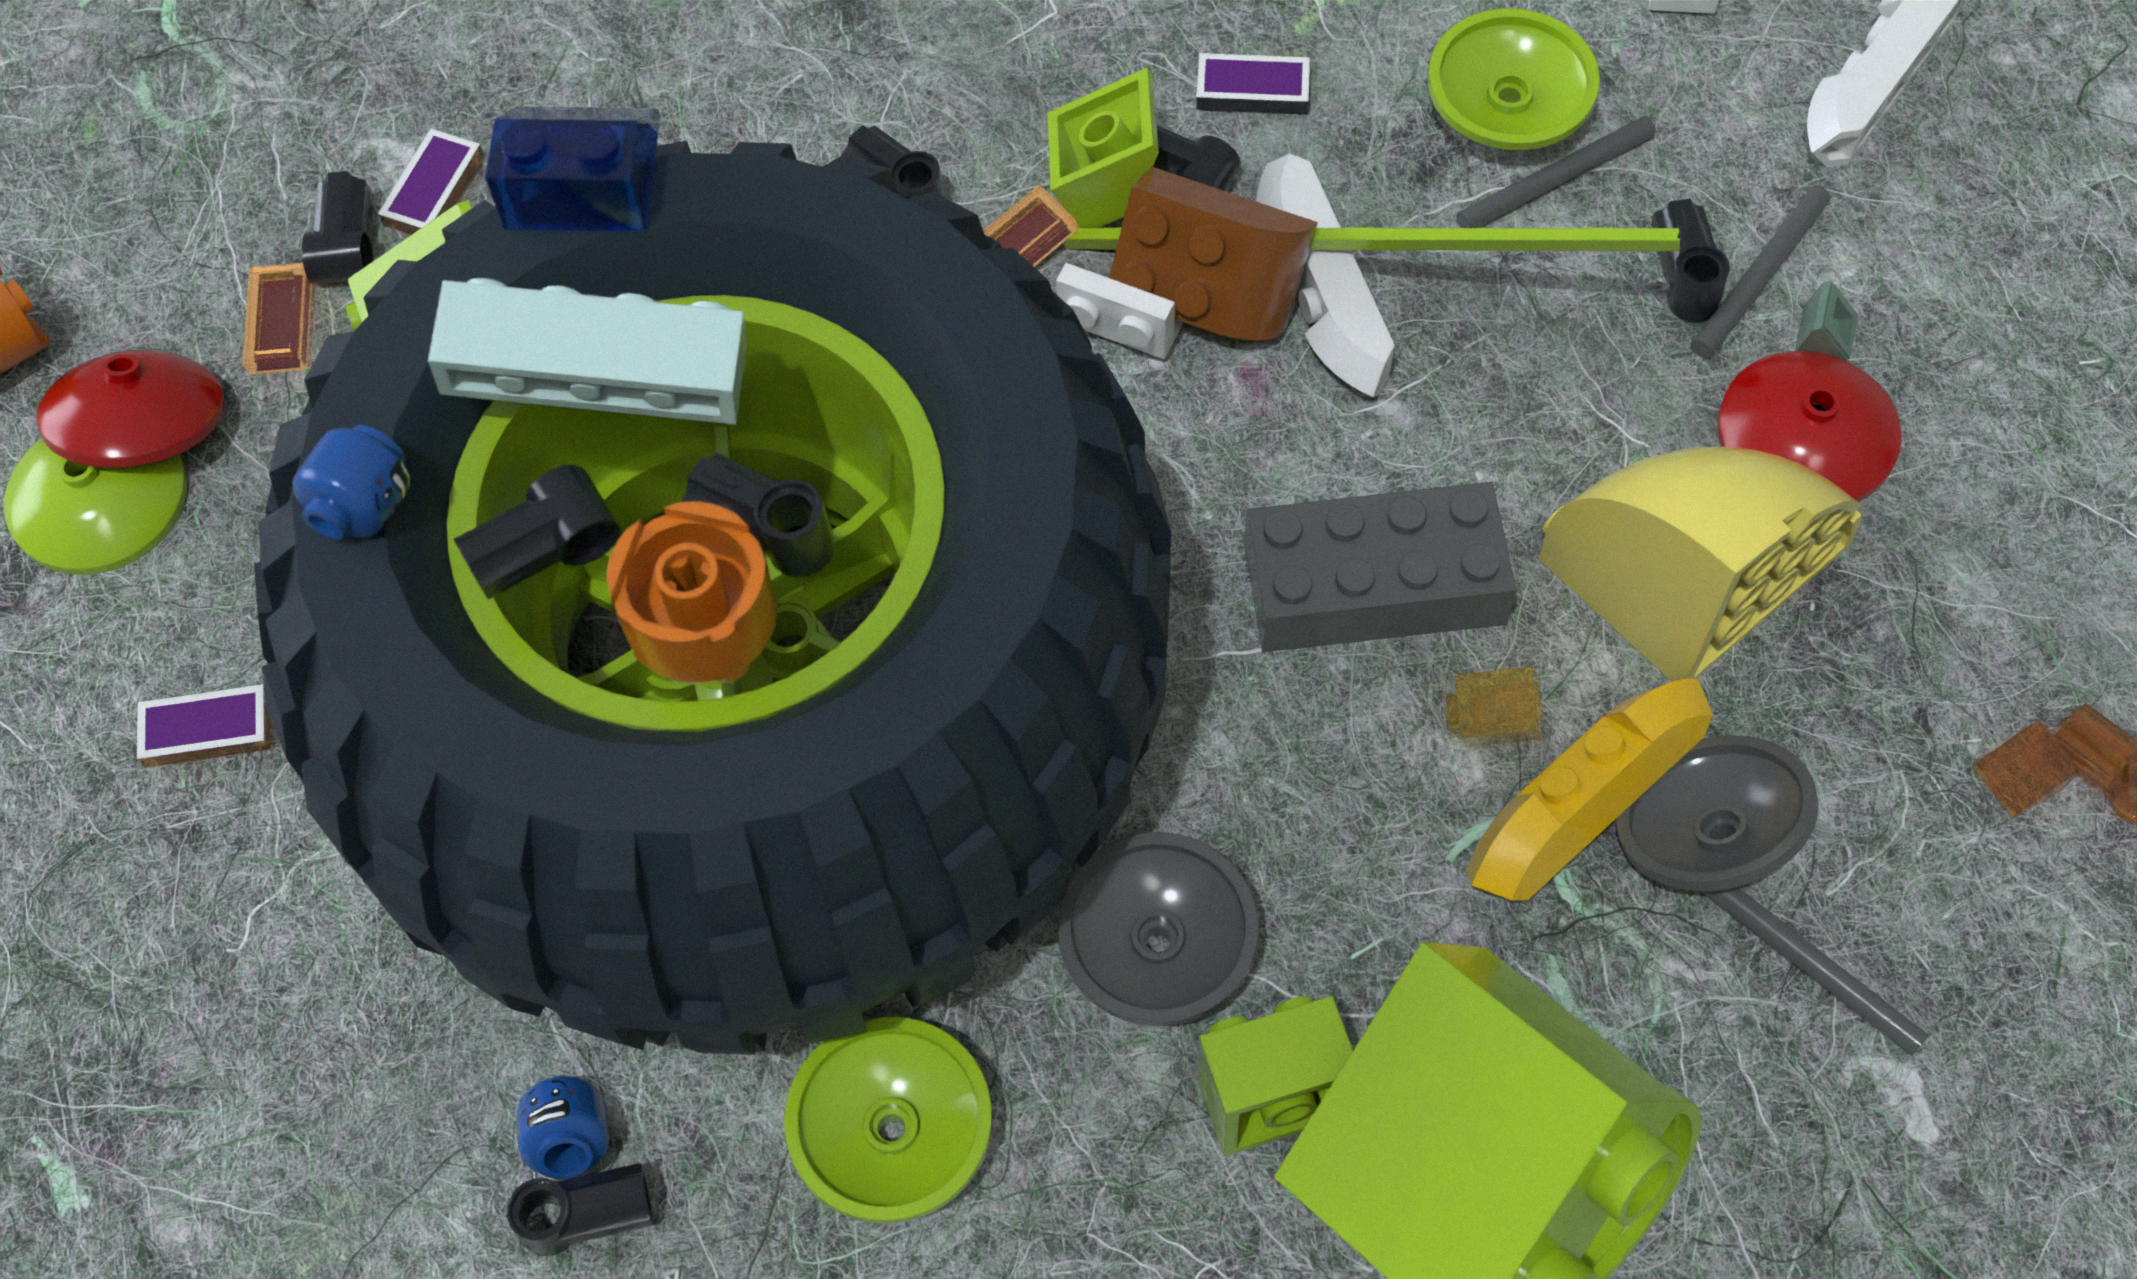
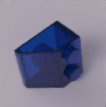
[485,107,661,232]

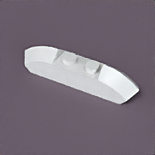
[1807,0,1964,167]
[1256,154,1395,397]

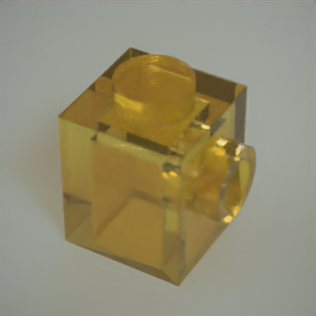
[1446,666,1545,747]

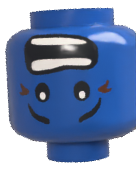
[292,425,410,540]
[516,1076,609,1180]

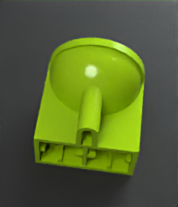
[1274,941,1701,1279]

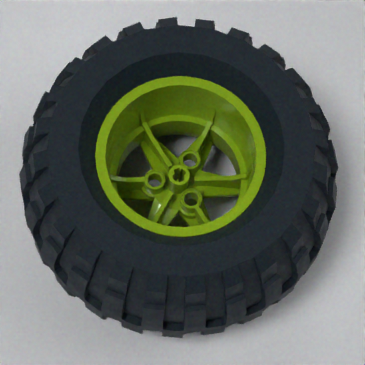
[254,140,1171,1055]

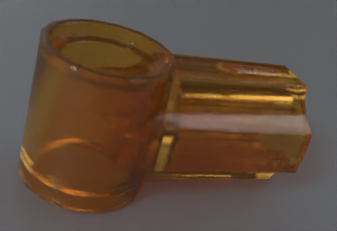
[2047,703,2137,825]

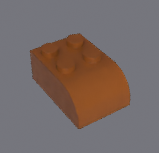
[1109,167,1318,341]

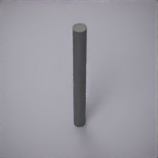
[1456,116,1656,228]
[1691,186,1831,358]
[1701,887,1929,1056]

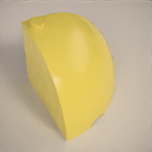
[1538,447,1862,681]

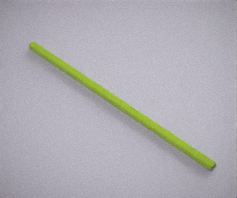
[1063,227,1680,251]

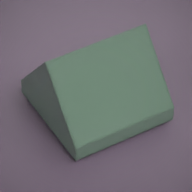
[1795,281,1858,361]

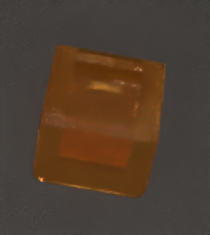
[1973,721,2079,818]

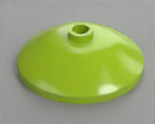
[1428,8,1600,150]
[4,438,188,575]
[784,1017,992,1224]

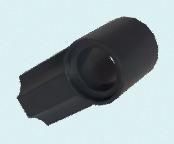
[841,125,946,198]
[1153,125,1241,191]
[302,172,374,284]
[1652,198,1730,322]
[681,453,835,578]
[454,464,621,600]
[507,1163,653,1256]

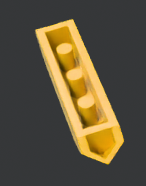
[1465,678,1713,901]

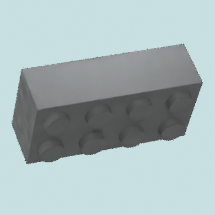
[1244,481,1517,653]

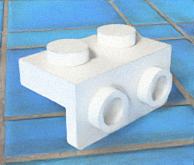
[1056,263,1184,360]

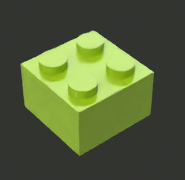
[1198,996,1353,1157]

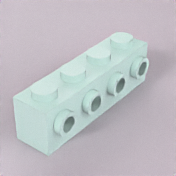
[428,278,747,424]

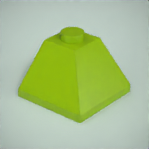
[1047,67,1159,228]

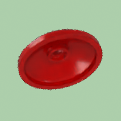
[36,350,225,468]
[1717,351,1902,502]

